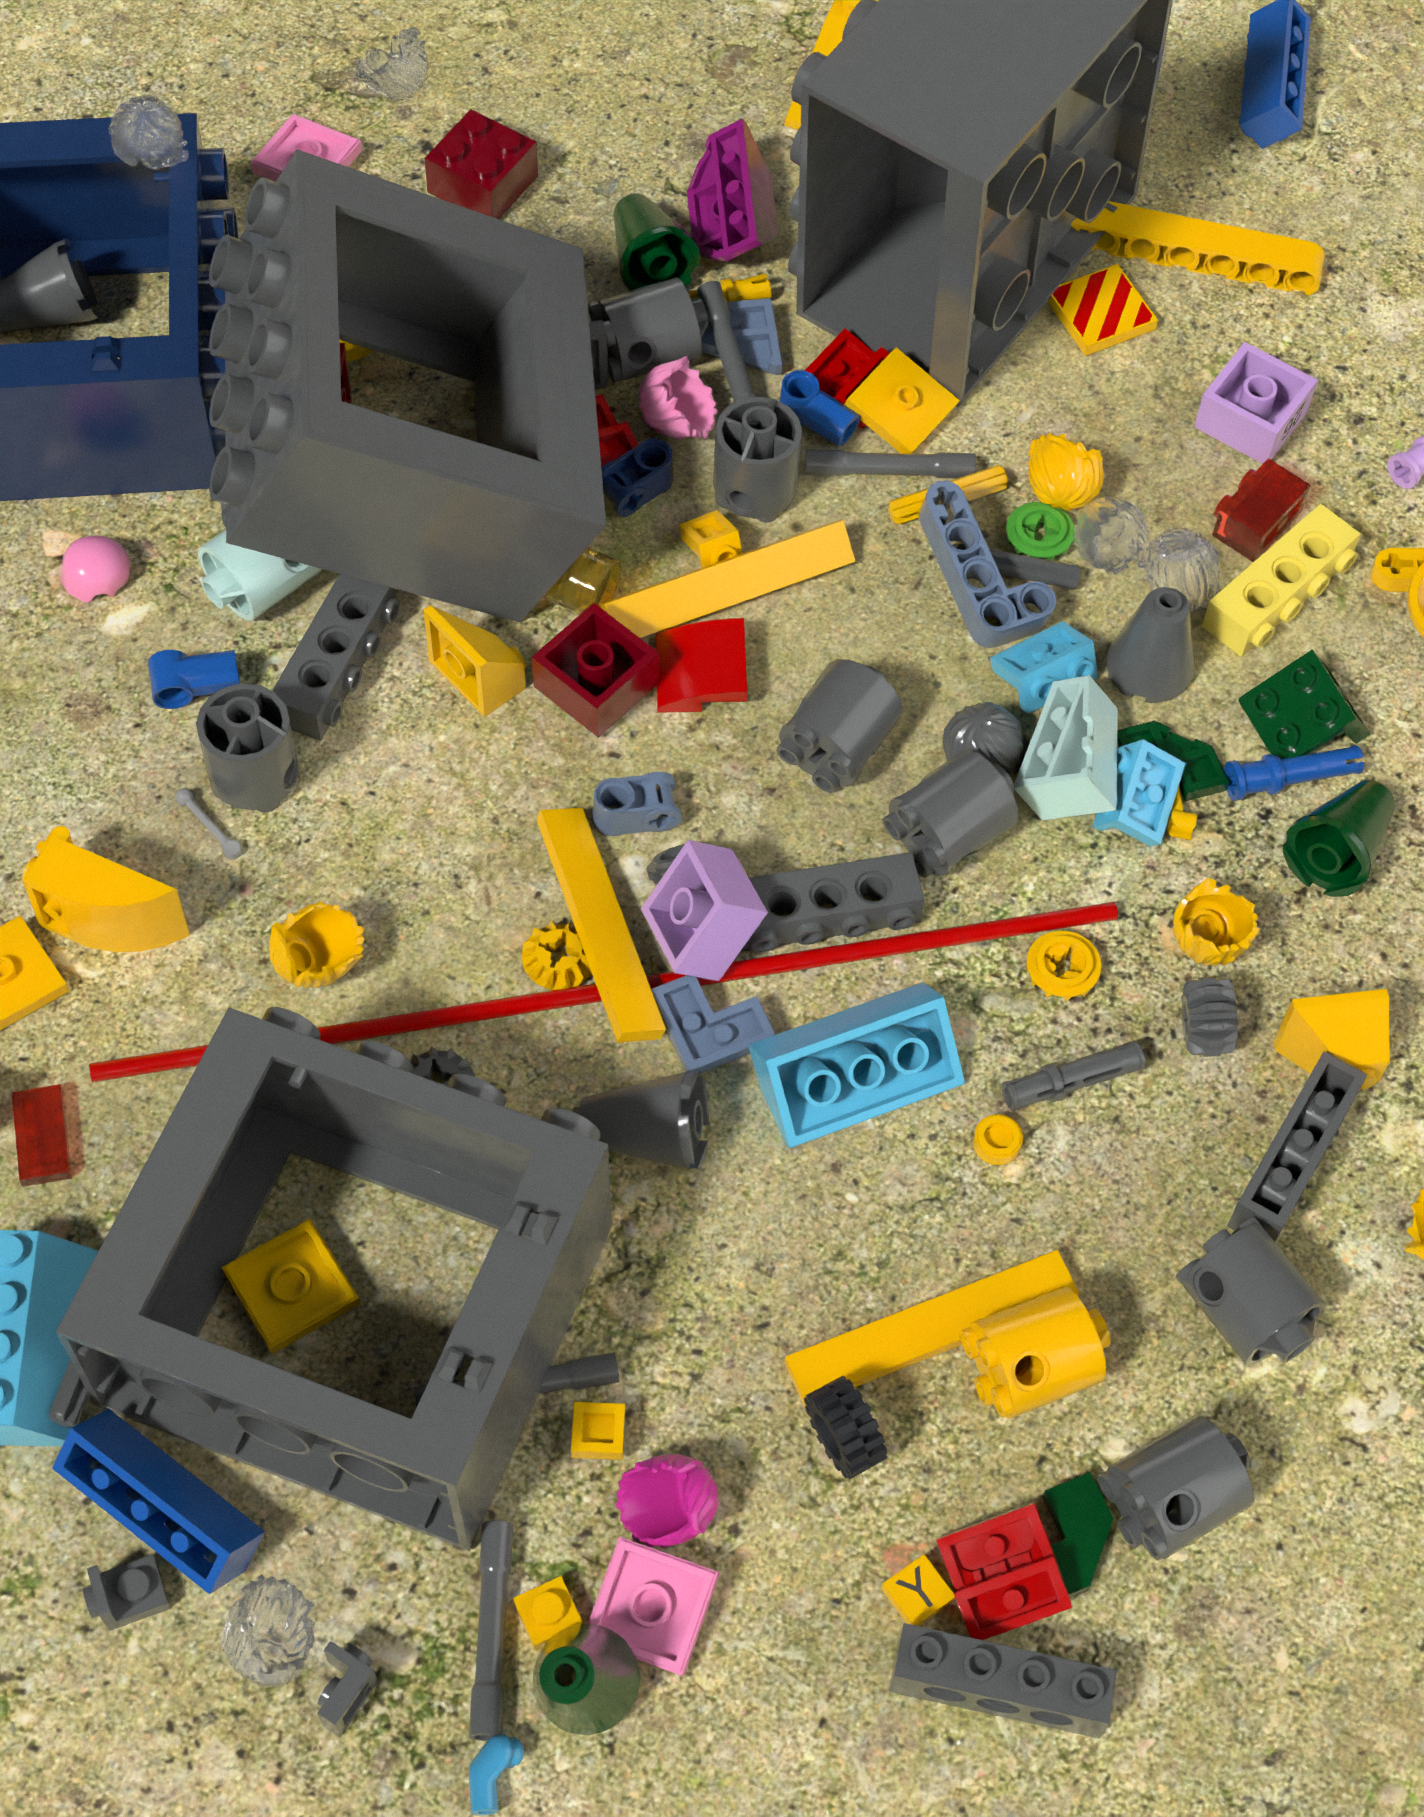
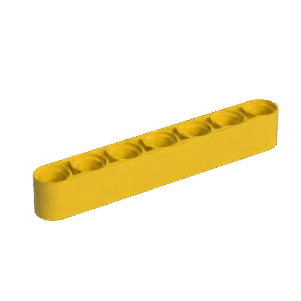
[1071,201,1325,296]

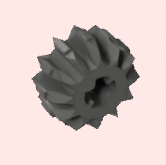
[1181,977,1239,1057]

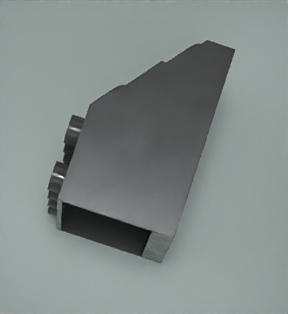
[788,0,1173,407]

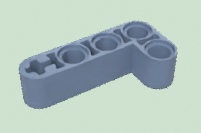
[919,480,1057,648]

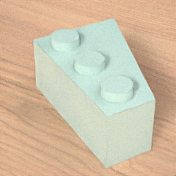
[1014,675,1118,820]

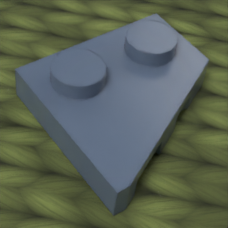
[701,298,783,375]

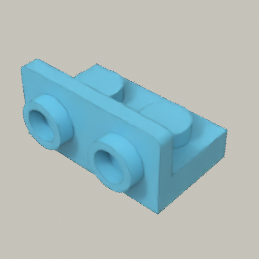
[990,621,1098,714]
[1093,740,1185,847]

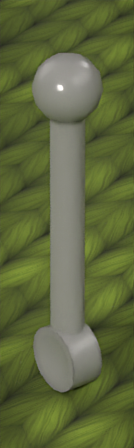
[176,788,242,860]

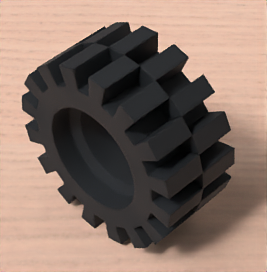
[804,1376,888,1479]

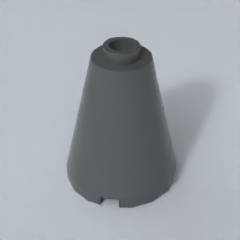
[0,238,100,333]
[1106,587,1195,703]
[572,1071,709,1169]

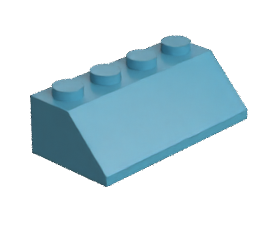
[748,982,965,1148]
[0,1230,98,1446]

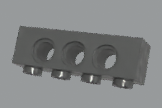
[272,574,400,741]
[740,852,925,952]
[1227,1051,1368,1242]
[889,1623,1117,1739]

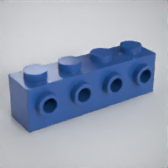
[1239,0,1311,149]
[52,1409,266,1594]

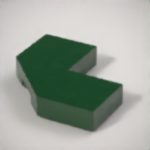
[1117,721,1230,802]
[1042,1472,1114,1598]

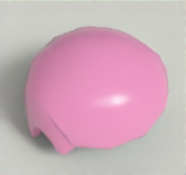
[61,535,131,602]

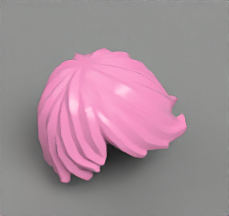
[638,356,717,440]

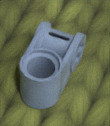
[592,772,683,836]

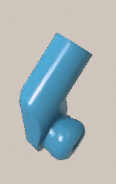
[469,1734,524,1816]

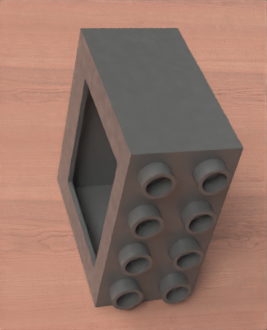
[209,149,606,622]
[56,1007,612,1552]

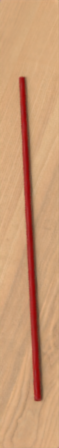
[89,902,1118,1083]

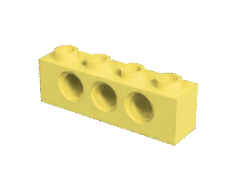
[1202,504,1361,657]

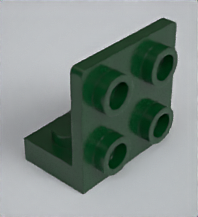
[1238,649,1370,759]

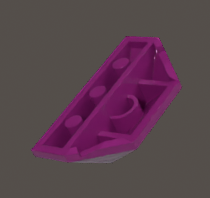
[687,118,779,262]

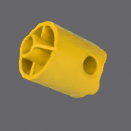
[959,1287,1111,1418]

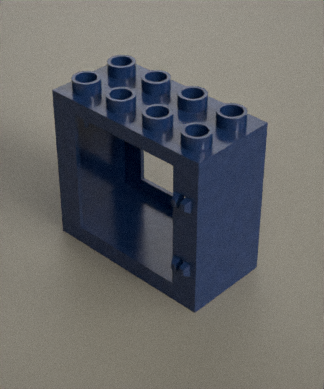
[0,113,239,501]

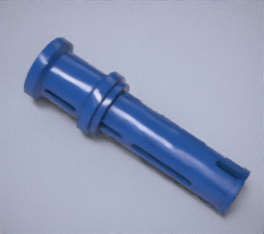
[1224,745,1364,801]

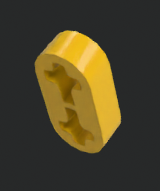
[1370,548,1424,592]

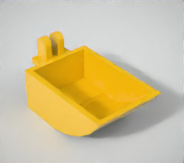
[22,826,190,952]

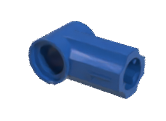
[779,370,861,447]
[148,649,240,709]

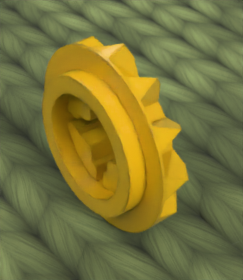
[522,919,592,990]
[1025,931,1102,1002]

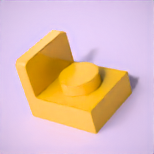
[679,510,743,568]

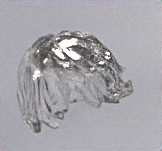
[356,27,429,101]
[109,94,189,170]
[1073,496,1151,575]
[1138,527,1220,612]
[222,1574,316,1688]

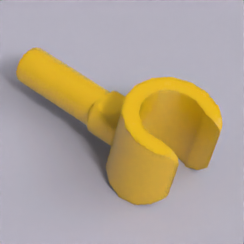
[1167,786,1197,840]

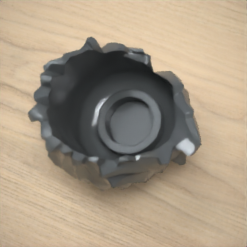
[942,702,1030,777]

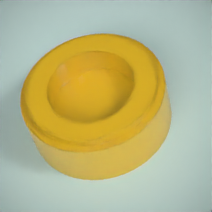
[973,1114,1023,1165]

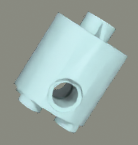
[198,529,322,621]

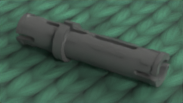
[1002,1040,1146,1112]

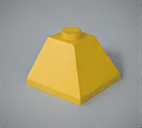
[423,605,526,717]
[1273,989,1390,1090]

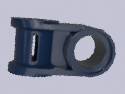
[601,439,673,517]

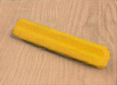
[888,465,1008,524]

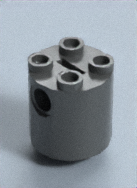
[588,277,709,383]
[713,397,802,523]
[776,659,903,793]
[196,683,299,812]
[883,749,1019,878]
[1176,1217,1326,1366]
[1098,1415,1254,1561]

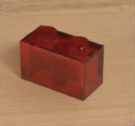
[1212,458,1311,562]

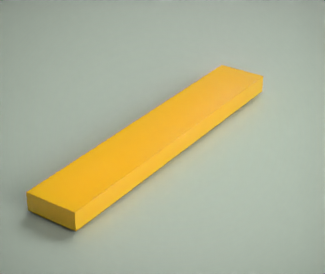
[600,520,856,638]
[536,808,666,1043]
[784,1250,1080,1407]

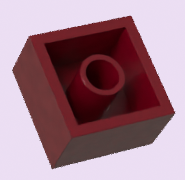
[424,109,538,219]
[531,603,660,738]

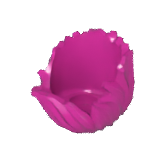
[615,1454,719,1548]

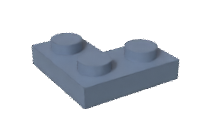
[651,975,776,1074]

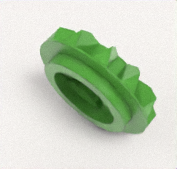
[1006,502,1075,561]

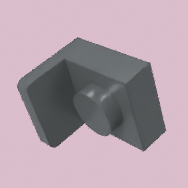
[82,1554,171,1631]
[317,1641,378,1737]

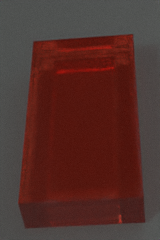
[12,1084,72,1187]

